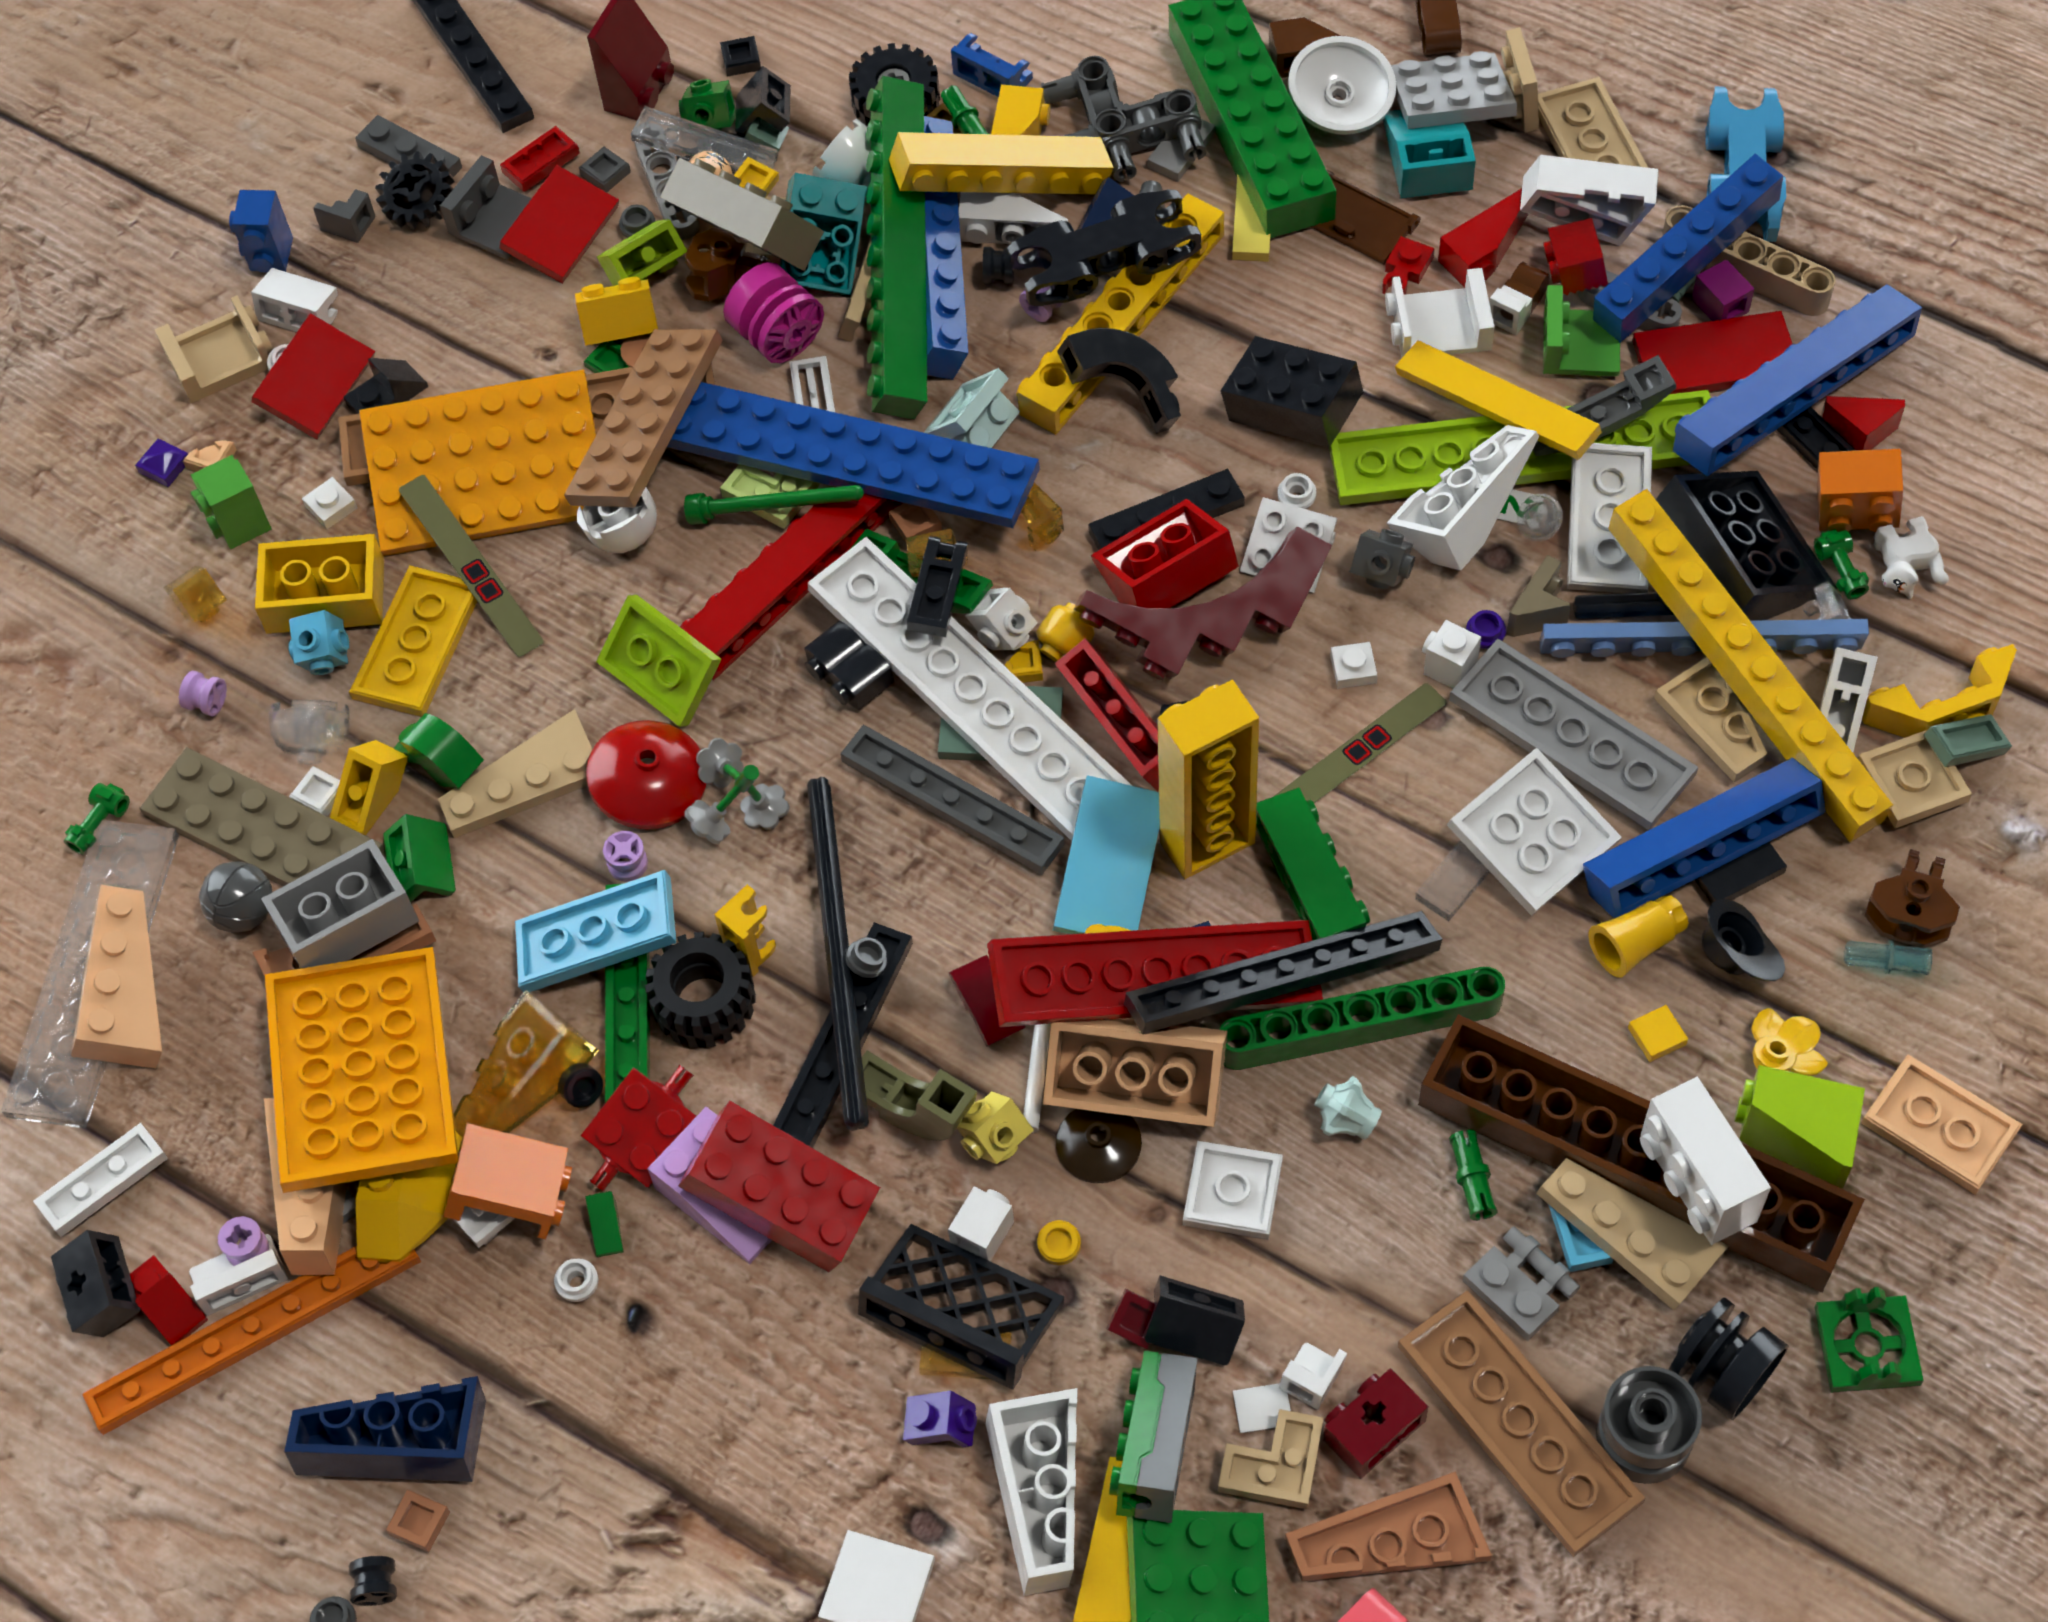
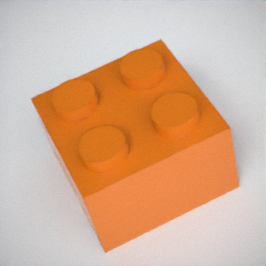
[1817,449,1903,532]

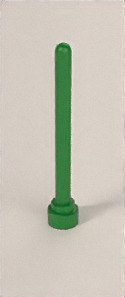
[684,485,864,525]

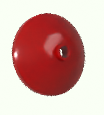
[586,720,707,829]

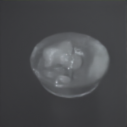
[1517,494,1563,541]

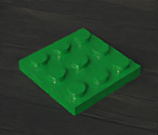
[1127,1510,1269,1622]

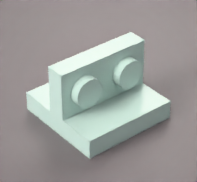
[923,368,1020,448]

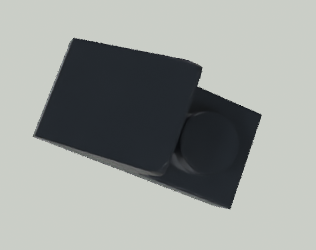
[344,358,428,414]

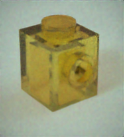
[163,566,227,622]

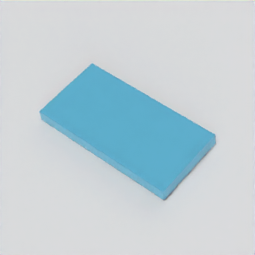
[1052,775,1160,934]
[515,870,676,994]

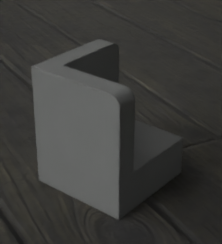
[313,189,376,243]

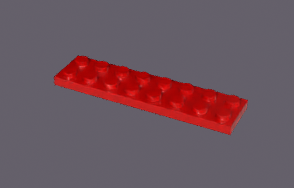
[987,920,1323,1027]

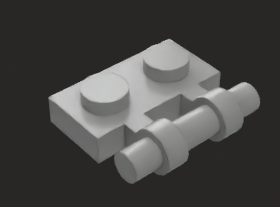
[1463,1227,1580,1341]

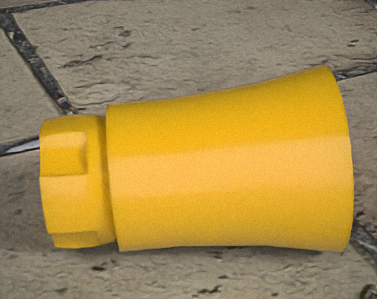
[1588,895,1689,978]

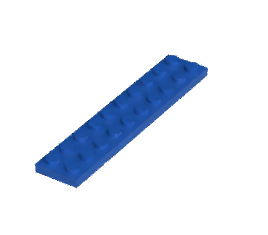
[667,382,1040,528]

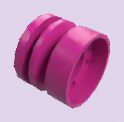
[723,262,824,363]

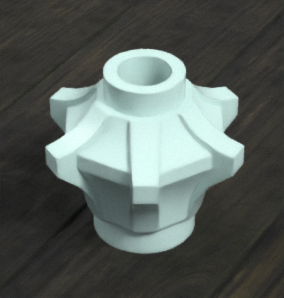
[1314,1076,1382,1140]

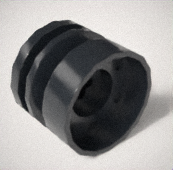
[1669,1297,1789,1420]

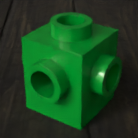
[679,79,736,135]

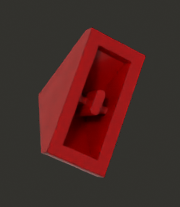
[1821,396,1905,451]

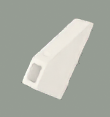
[959,192,1068,245]

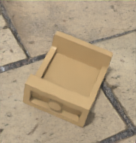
[154,295,273,403]

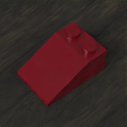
[587,0,674,122]

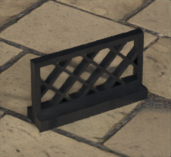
[858,1224,1064,1390]

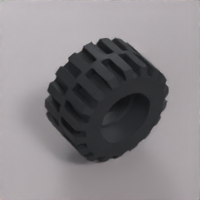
[645,932,756,1048]

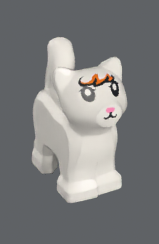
[1874,516,1949,599]

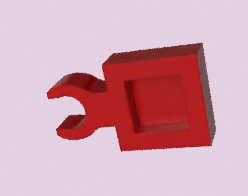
[1382,236,1435,295]

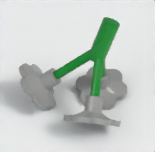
[684,738,790,844]

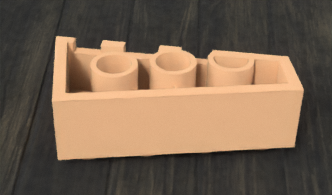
[71,884,162,1069]
[264,1098,349,1275]

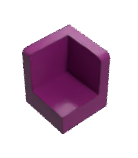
[1692,260,1755,321]

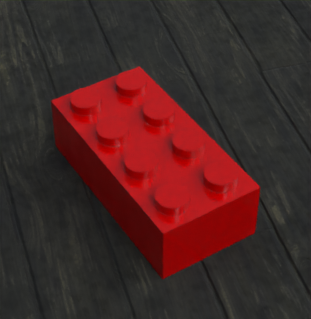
[678,1100,881,1273]

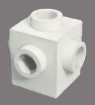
[965,588,1038,651]

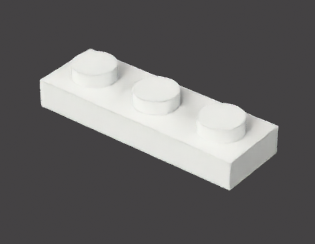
[33,1123,168,1237]

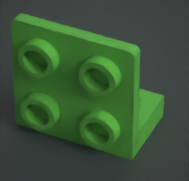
[1543,285,1620,376]

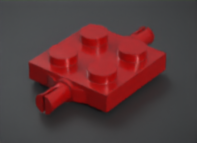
[580,1064,697,1192]

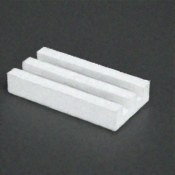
[789,356,835,412]

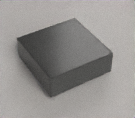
[579,146,631,192]

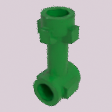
[1814,529,1869,600]
[63,783,130,855]

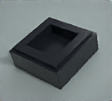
[720,36,761,77]

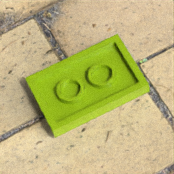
[596,595,722,727]

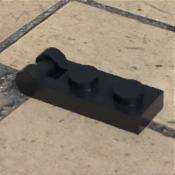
[907,536,969,637]

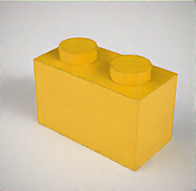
[575,277,658,346]

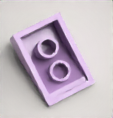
[647,1107,772,1264]

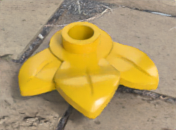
[1751,1008,1828,1076]

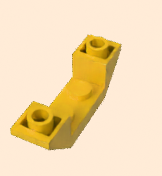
[1862,644,2017,738]

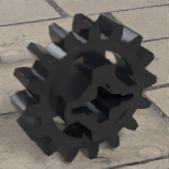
[375,151,455,230]

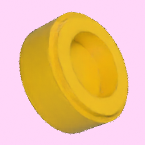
[1037,1220,1081,1265]

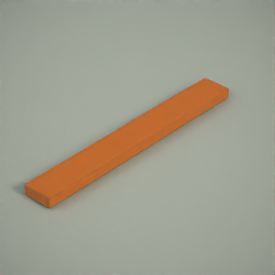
[82,1246,421,1435]

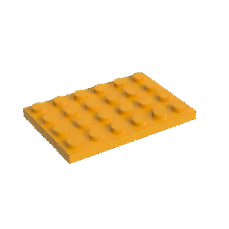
[359,369,596,556]
[265,947,459,1193]

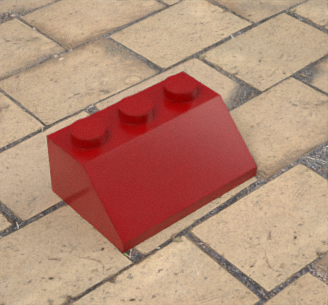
[1091,499,1239,608]

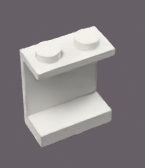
[1385,268,1495,357]

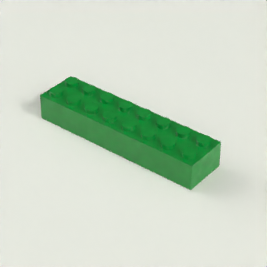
[1168,0,1337,238]

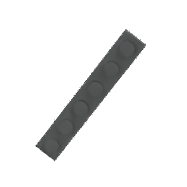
[840,724,1065,875]

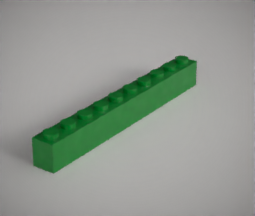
[866,75,927,420]

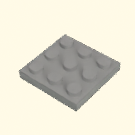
[1391,51,1517,129]

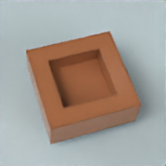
[889,503,942,547]
[386,1489,450,1553]

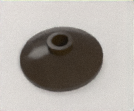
[1056,1109,1142,1183]

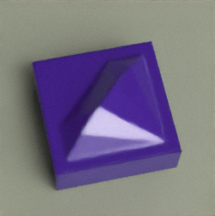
[135,438,188,487]

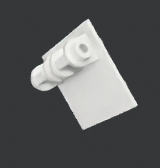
[1240,497,1337,593]

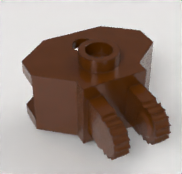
[685,227,772,302]
[1864,849,1960,948]

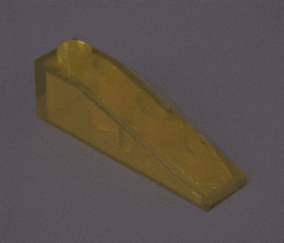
[453,990,599,1138]

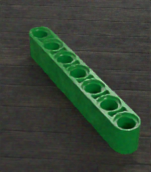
[1219,967,1505,1070]

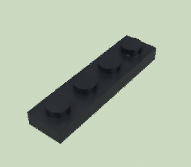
[1088,469,1245,550]

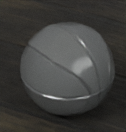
[199,861,273,933]

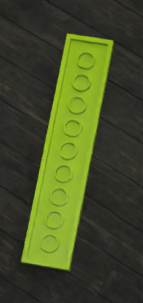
[1329,390,1711,505]

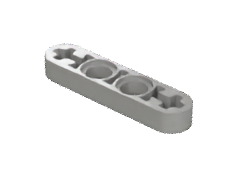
[634,125,700,240]

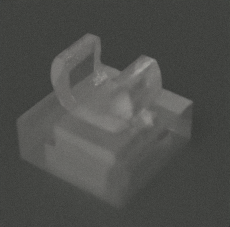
[1802,581,1850,620]

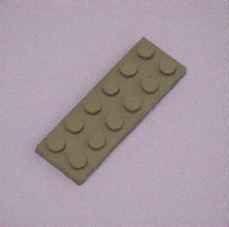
[139,747,385,886]

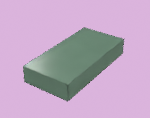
[1924,714,2012,767]

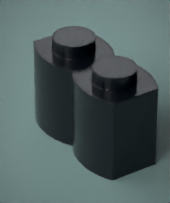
[804,620,894,710]

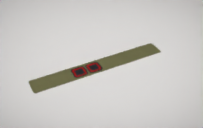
[399,475,544,657]
[1273,683,1447,803]

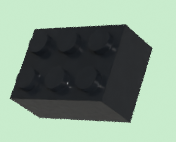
[1220,336,1364,448]

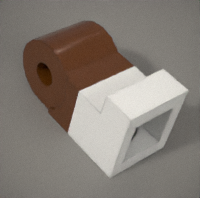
[1489,262,1550,335]

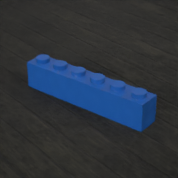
[1593,153,1783,343]
[1583,758,1826,918]

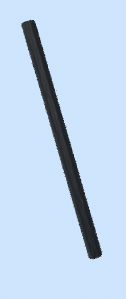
[807,777,869,1131]

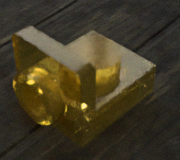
[1021,482,1064,551]

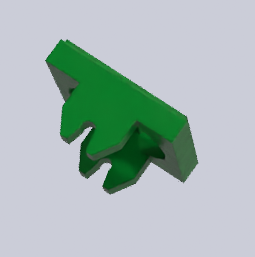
[1814,1287,1924,1393]

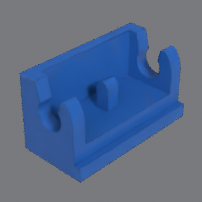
[951,33,1033,97]

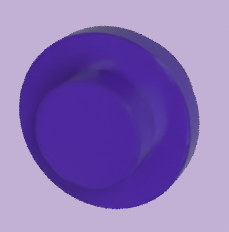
[1466,610,1506,649]

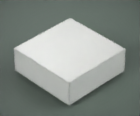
[289,766,340,816]

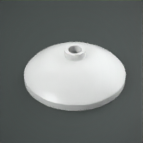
[1288,36,1396,135]

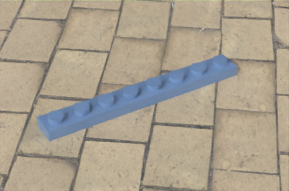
[1540,619,1869,658]

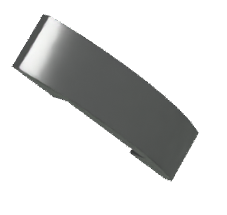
[1532,355,1677,457]

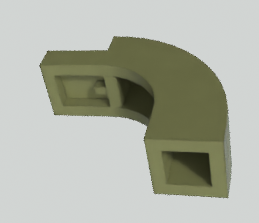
[862,1050,977,1141]

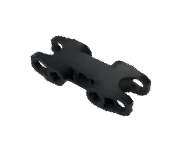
[1007,189,1202,306]

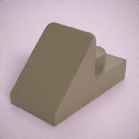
[1506,555,1571,637]

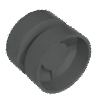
[1596,1366,1702,1484]

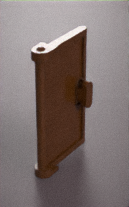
[1311,170,1421,265]

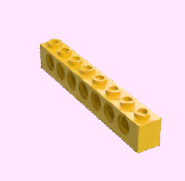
[1016,193,1224,435]

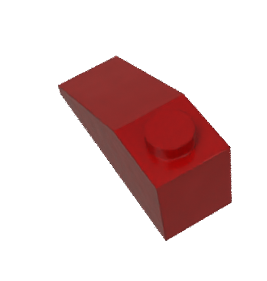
[1438,188,1528,288]

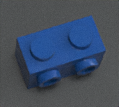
[229,190,293,273]

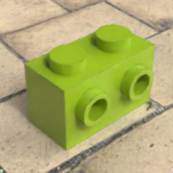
[597,219,687,286]

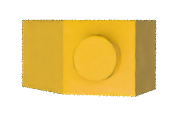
[330,740,408,836]

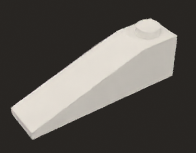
[1387,425,1539,571]

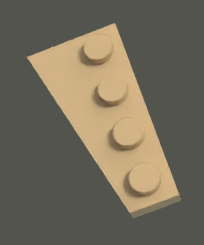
[438,709,592,838]
[1536,1158,1729,1310]

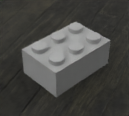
[261,839,419,968]

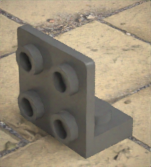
[440,155,532,259]

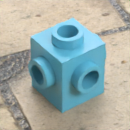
[289,610,349,675]

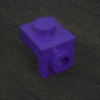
[903,1390,977,1447]

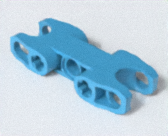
[1705,86,1786,242]

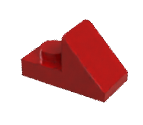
[130,1255,208,1346]

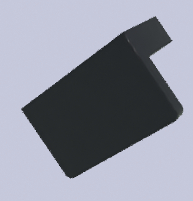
[735,66,791,135]
[1144,1275,1245,1365]

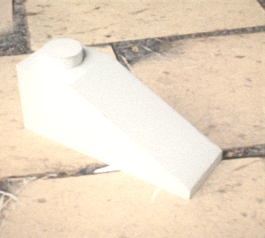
[1820,647,1878,752]

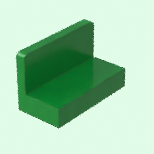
[383,814,456,902]

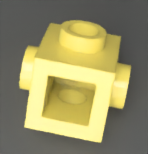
[957,1091,1034,1164]

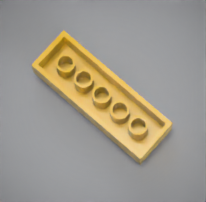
[1158,679,1259,879]

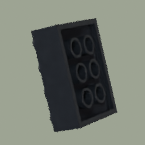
[1656,471,1837,621]

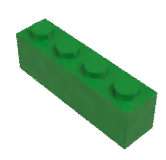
[1256,787,1370,940]

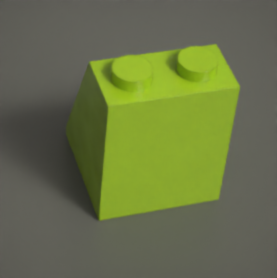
[1734,1065,1865,1189]

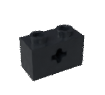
[51,1230,141,1337]

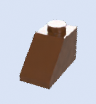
[1269,17,1341,78]

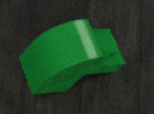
[394,713,484,789]

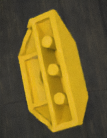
[356,1131,462,1263]

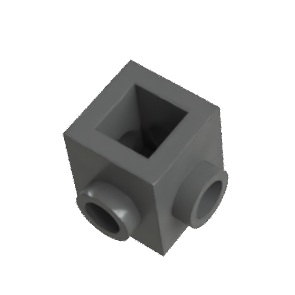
[1349,529,1415,589]

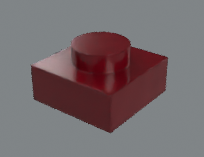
[1106,1288,1155,1349]

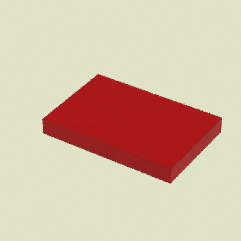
[499,165,619,284]
[251,313,375,440]

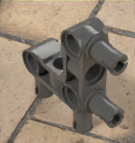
[1041,56,1207,181]

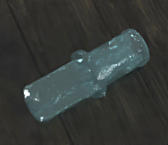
[1844,940,1932,975]

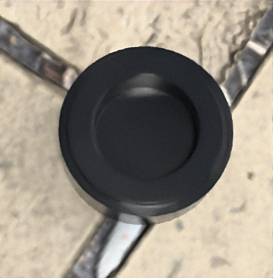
[558,1063,603,1108]

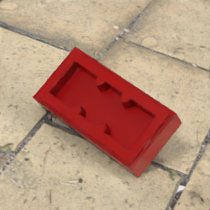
[500,126,580,192]

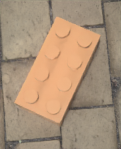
[1043,1018,1228,1127]

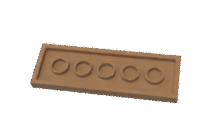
[564,329,723,508]
[1398,1290,1645,1557]

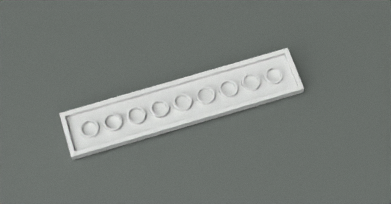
[808,537,1132,841]

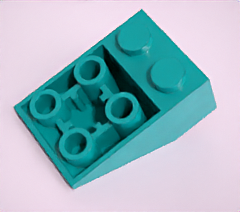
[1383,109,1476,199]
[779,172,867,296]

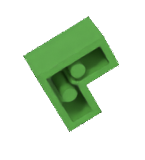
[191,455,272,550]

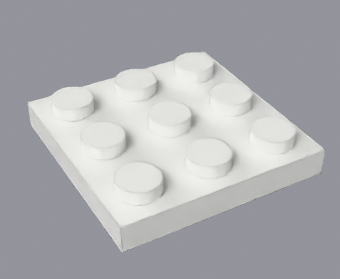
[1447,748,1622,916]

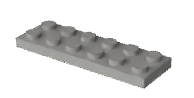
[1449,639,1698,830]

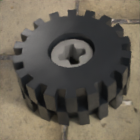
[849,43,940,127]

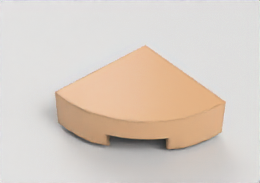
[183,441,237,472]

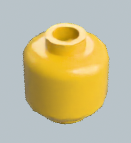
[1036,602,1095,662]

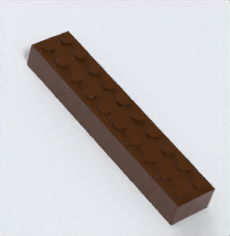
[1418,1014,1865,1293]

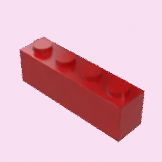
[1055,638,1159,792]

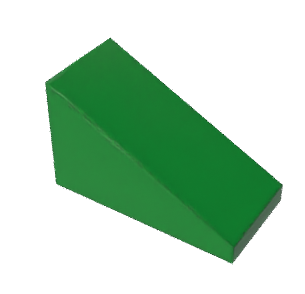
[585,1191,624,1258]

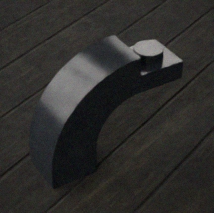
[1057,328,1181,434]

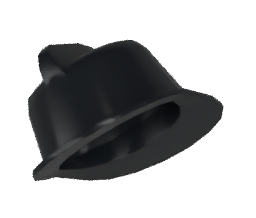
[1702,899,1786,982]

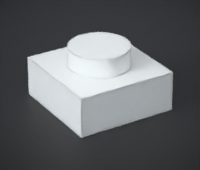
[302,477,358,530]
[1330,642,1377,689]

